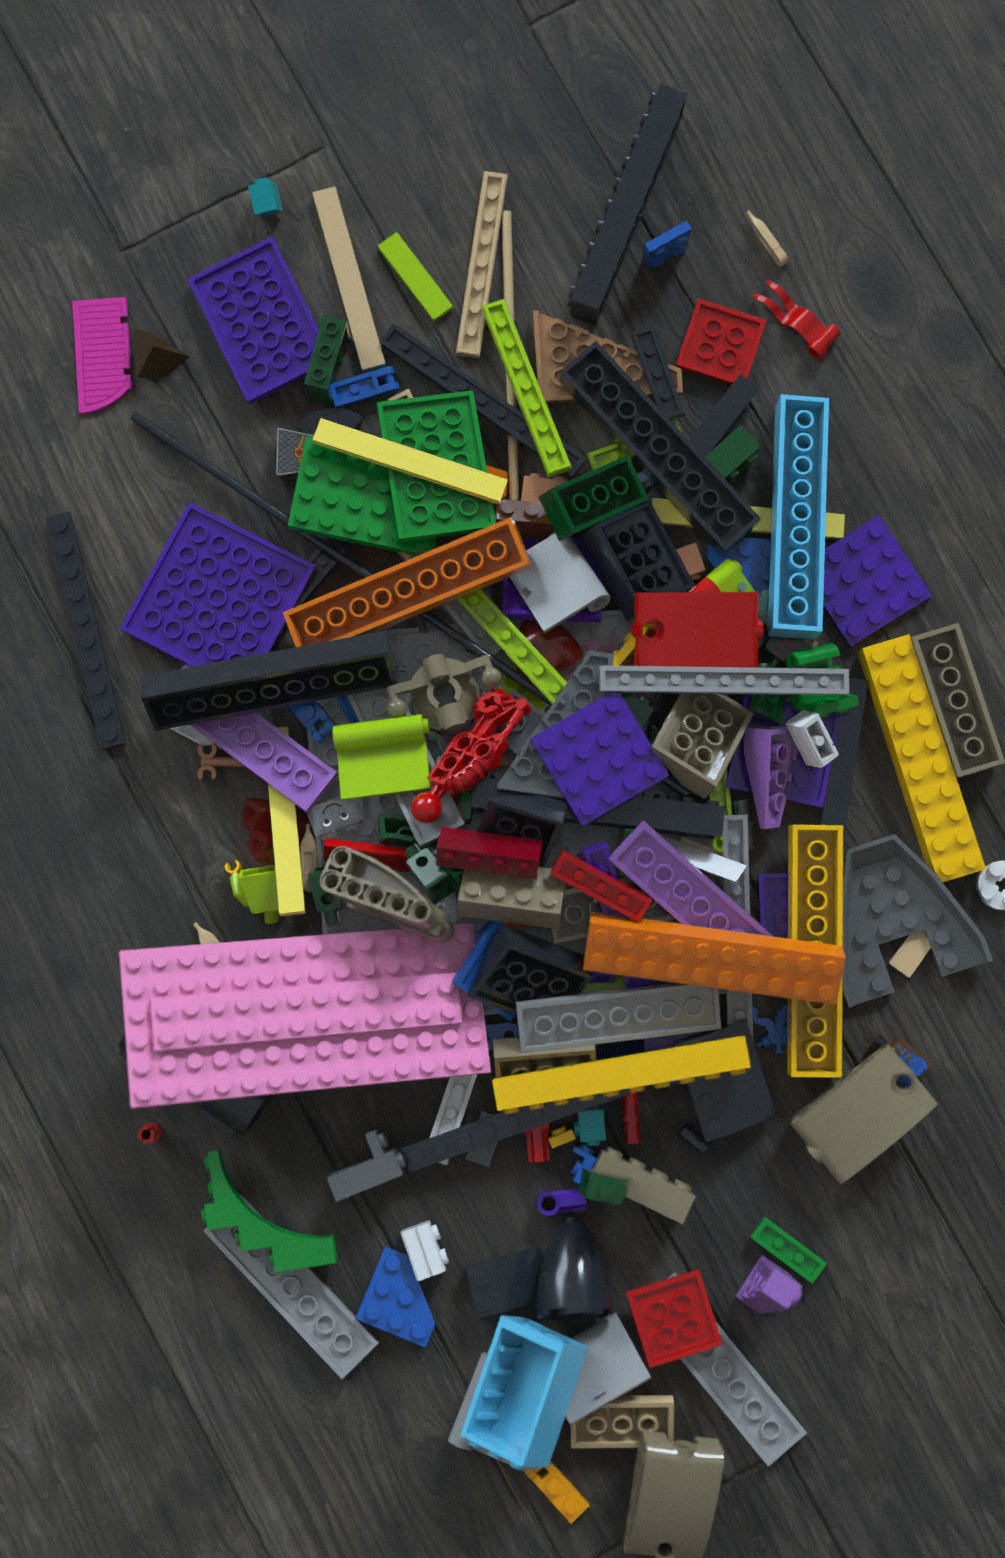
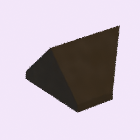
[134,329,190,381]

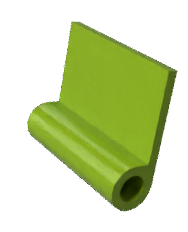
[333,714,431,801]

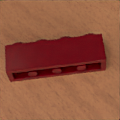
[436,827,543,879]

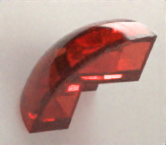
[516,620,584,680]
[242,797,312,864]

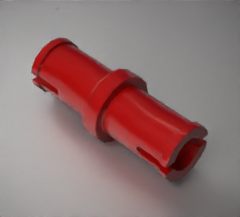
[621,1092,641,1144]
[138,1123,163,1143]

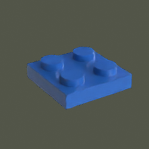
[642,221,692,269]

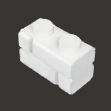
[786,711,839,768]
[401,1220,449,1281]

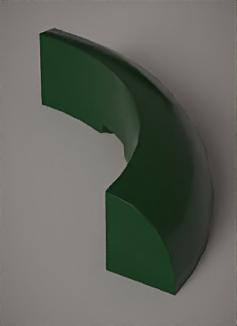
[378,814,464,900]

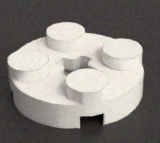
[976,861,1005,910]

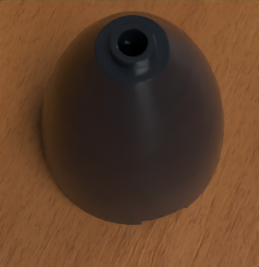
[537,1217,613,1321]

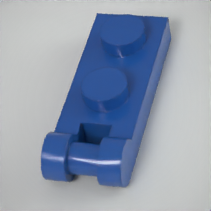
[329,366,400,408]
[288,701,337,744]

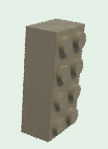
[458,867,566,930]
[591,1146,696,1224]

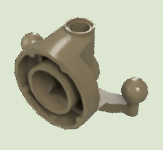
[386,654,502,734]

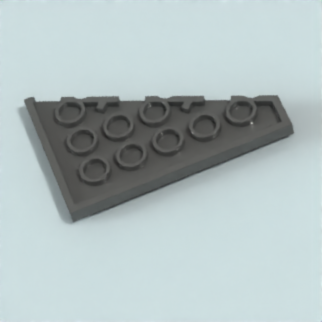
[497,650,614,799]

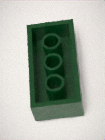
[538,455,649,542]

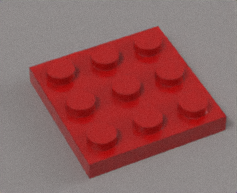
[676,298,766,385]
[626,1269,723,1368]

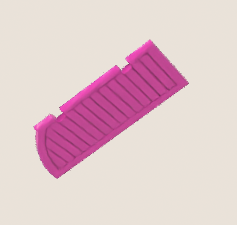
[72,297,133,414]

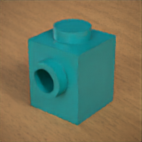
[248,178,283,217]
[574,1108,606,1146]

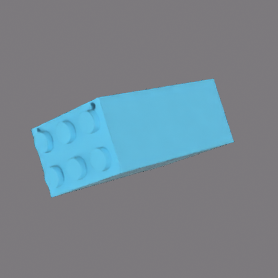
[460,1315,589,1470]

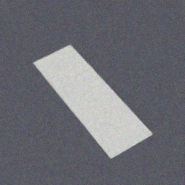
[659,834,747,882]

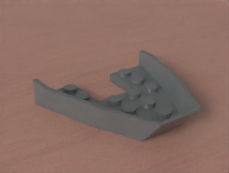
[842,834,993,1008]

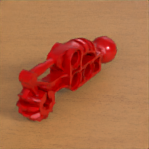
[410,688,532,824]

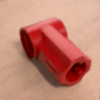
[524,1123,550,1162]

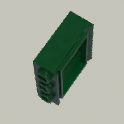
[304,315,351,407]

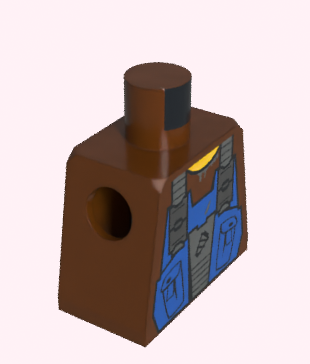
[870,1033,933,1085]

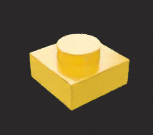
[548,1126,575,1148]

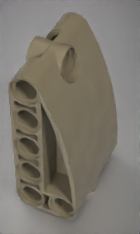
[320,846,455,943]
[790,1043,938,1184]
[624,1430,724,1558]

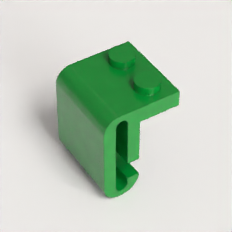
[786,643,859,718]

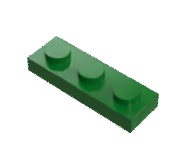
[750,1216,827,1284]

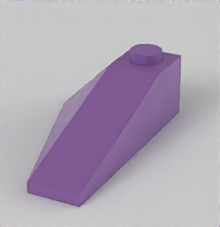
[744,726,798,829]

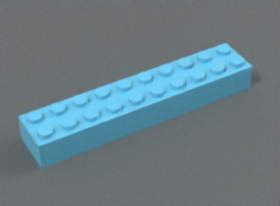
[767,394,829,640]

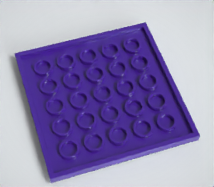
[119,502,317,667]

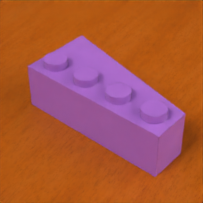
[735,1255,802,1314]

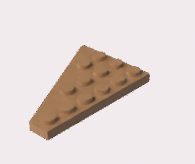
[533,310,683,404]

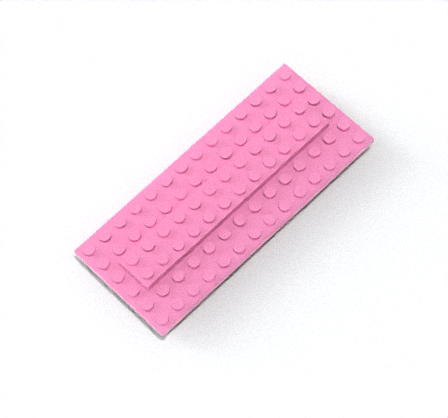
[119,923,491,1108]

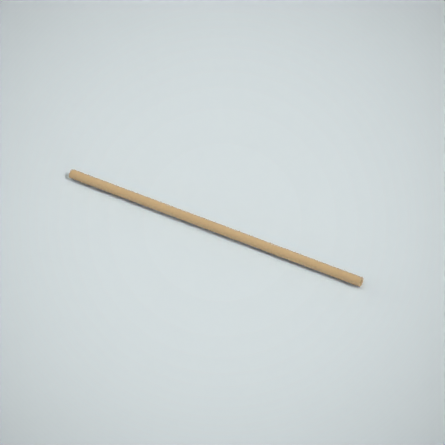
[502,210,519,501]

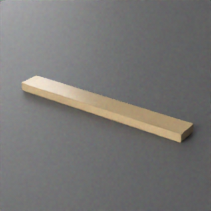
[456,171,508,359]
[312,186,386,372]

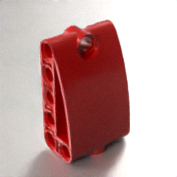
[631,592,764,668]

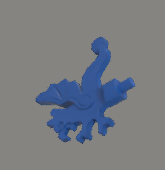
[752,1005,787,1054]

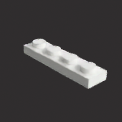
[430,1075,477,1165]

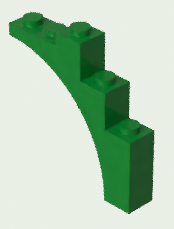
[201,1149,338,1272]

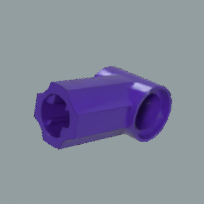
[536,1188,587,1216]

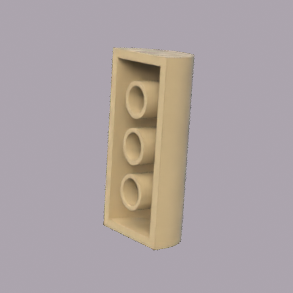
[570,1395,674,1448]

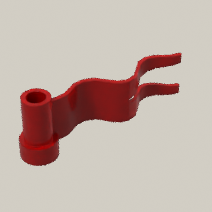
[753,279,841,360]

